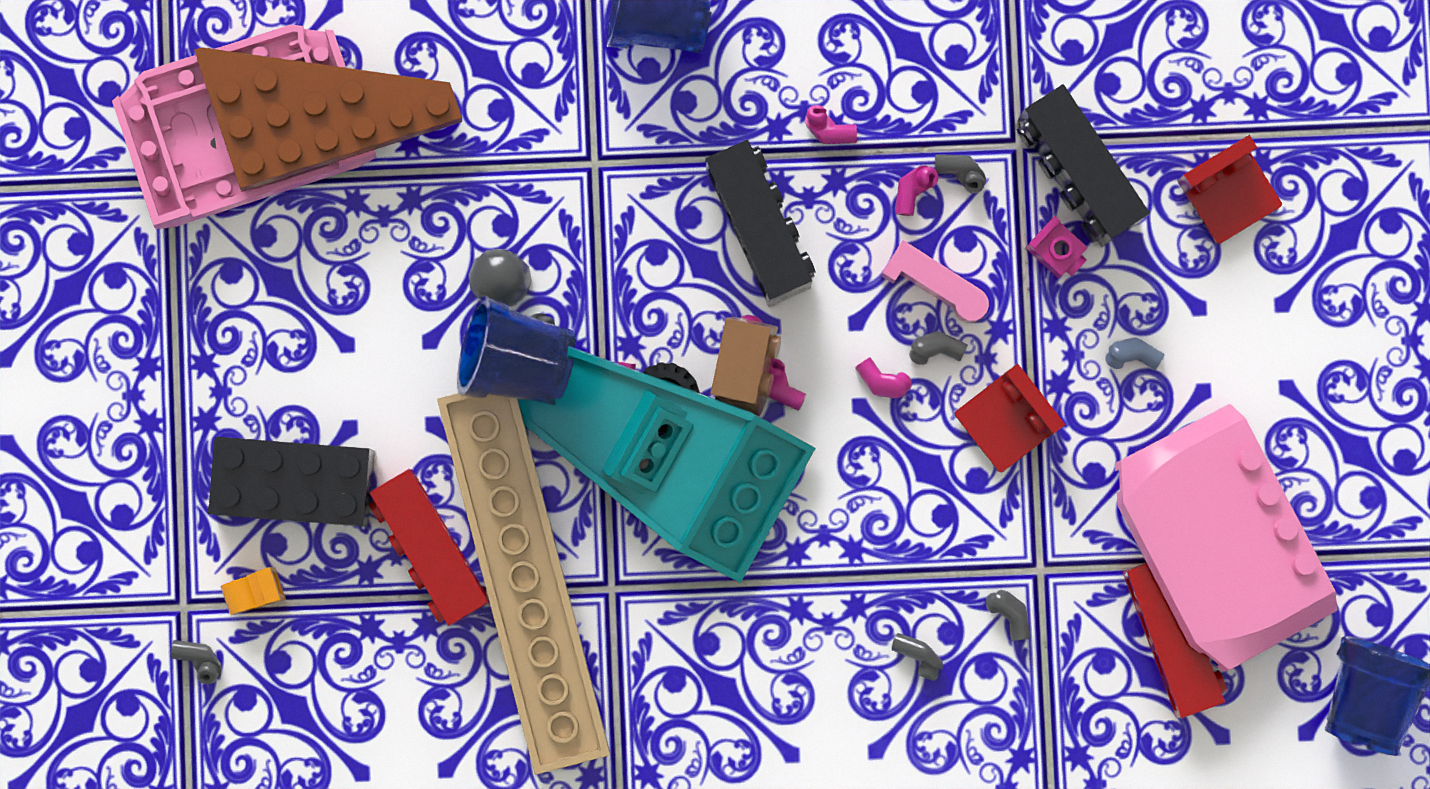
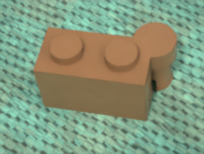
[710,316,781,417]

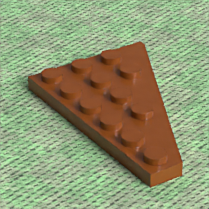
[194,47,463,192]

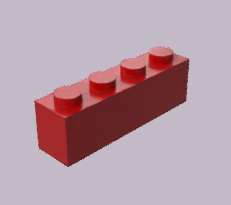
[369,469,490,626]
[1122,563,1227,718]

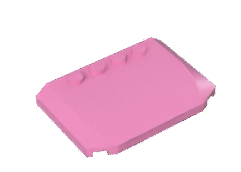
[112,25,376,229]
[1115,404,1337,672]

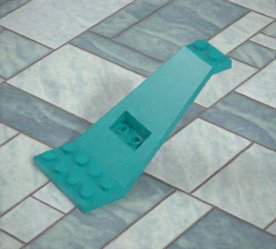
[459,314,816,583]

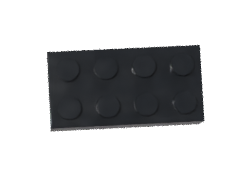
[1017,84,1150,248]
[705,139,816,307]
[208,437,375,527]

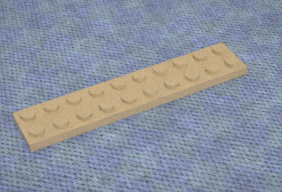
[437,379,611,775]

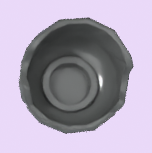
[468,249,532,307]

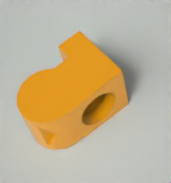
[221,567,286,615]

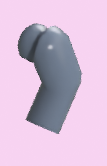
[1105,337,1165,370]

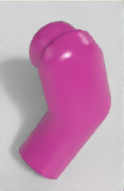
[805,105,857,144]
[895,165,939,216]
[855,357,912,399]
[769,358,807,411]

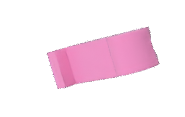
[881,240,989,323]

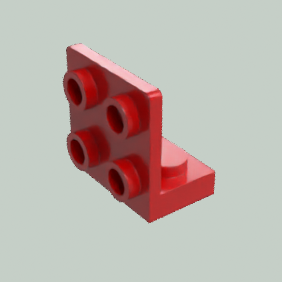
[1177,134,1282,244]
[954,363,1066,473]

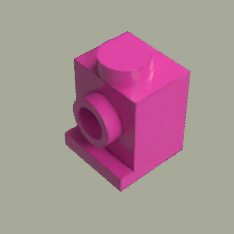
[1025,216,1088,279]

